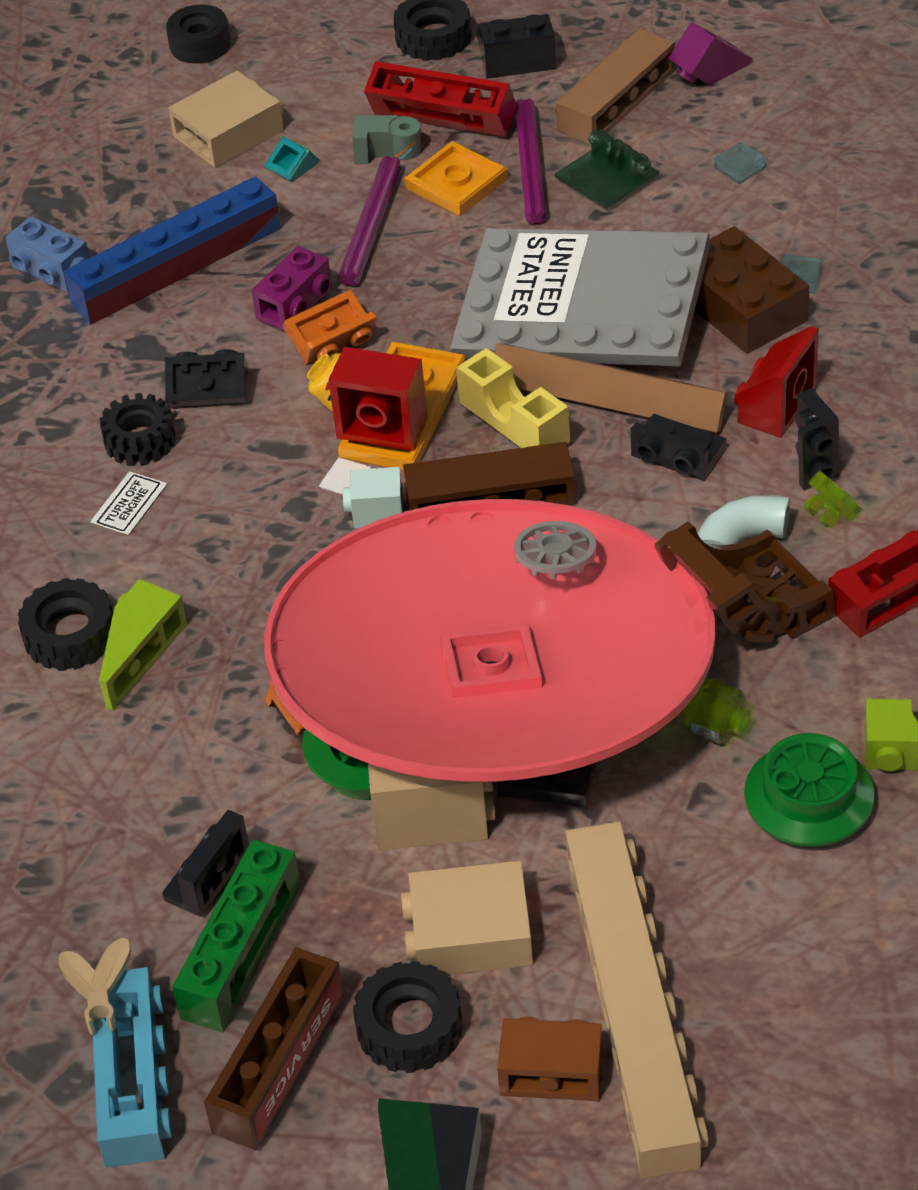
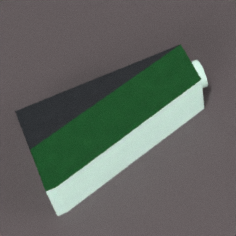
[378,1098,482,1190]

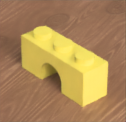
[456,348,570,448]

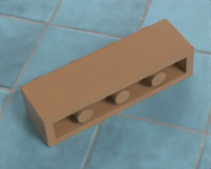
[555,28,675,146]

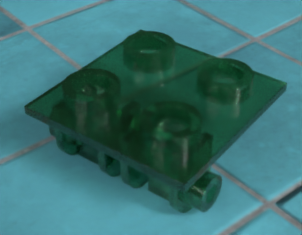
[554,130,659,209]

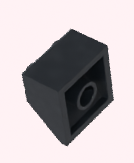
[476,14,556,79]

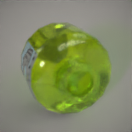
[680,678,751,744]

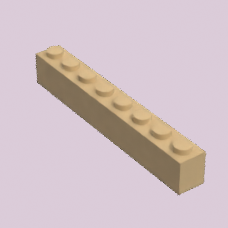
[565,821,709,1179]

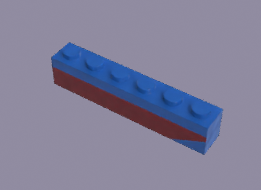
[64,176,281,325]

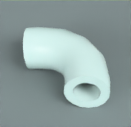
[698,495,791,545]

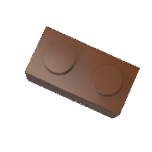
[497,1017,603,1101]

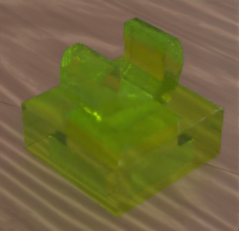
[804,470,862,528]

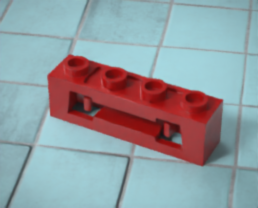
[364,61,518,138]
[828,530,918,639]

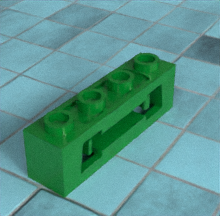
[172,839,301,1033]

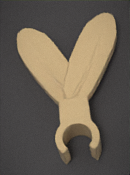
[58,938,131,1035]

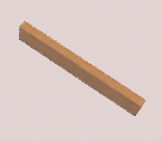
[494,343,728,433]

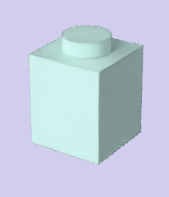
[343,467,403,528]

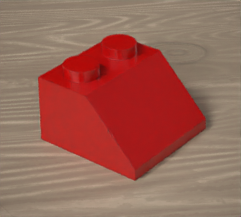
[734,326,819,438]

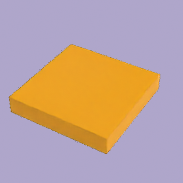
[404,141,508,216]

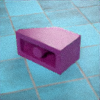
[668,21,753,85]

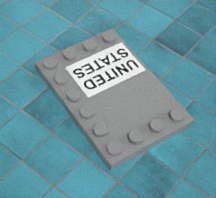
[450,228,711,366]

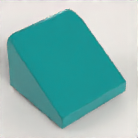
[264,136,319,182]

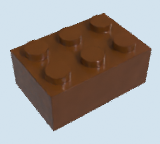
[695,226,809,354]

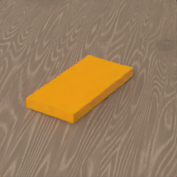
[338,342,466,470]

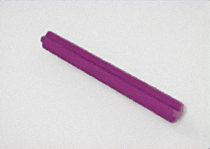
[516,98,546,225]
[339,156,401,287]

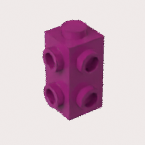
[251,246,332,331]

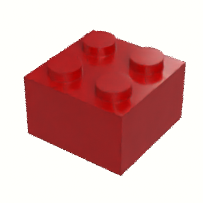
[328,347,428,451]

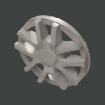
[514,521,596,579]

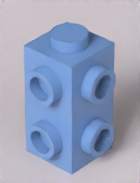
[5,216,89,292]

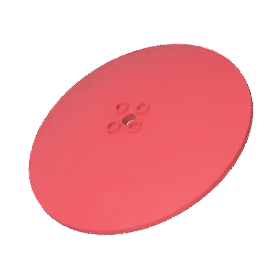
[264,499,715,782]

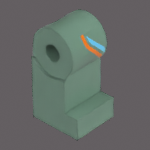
[352,115,422,164]

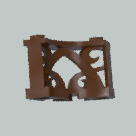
[655,522,836,643]

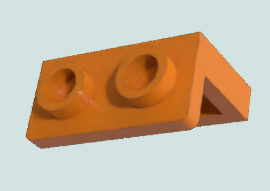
[283,289,377,365]

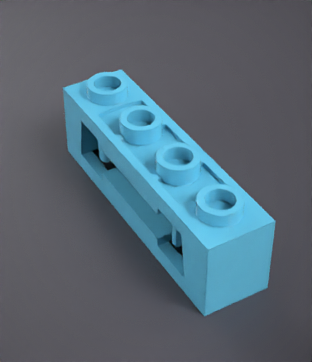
[93,967,172,1168]

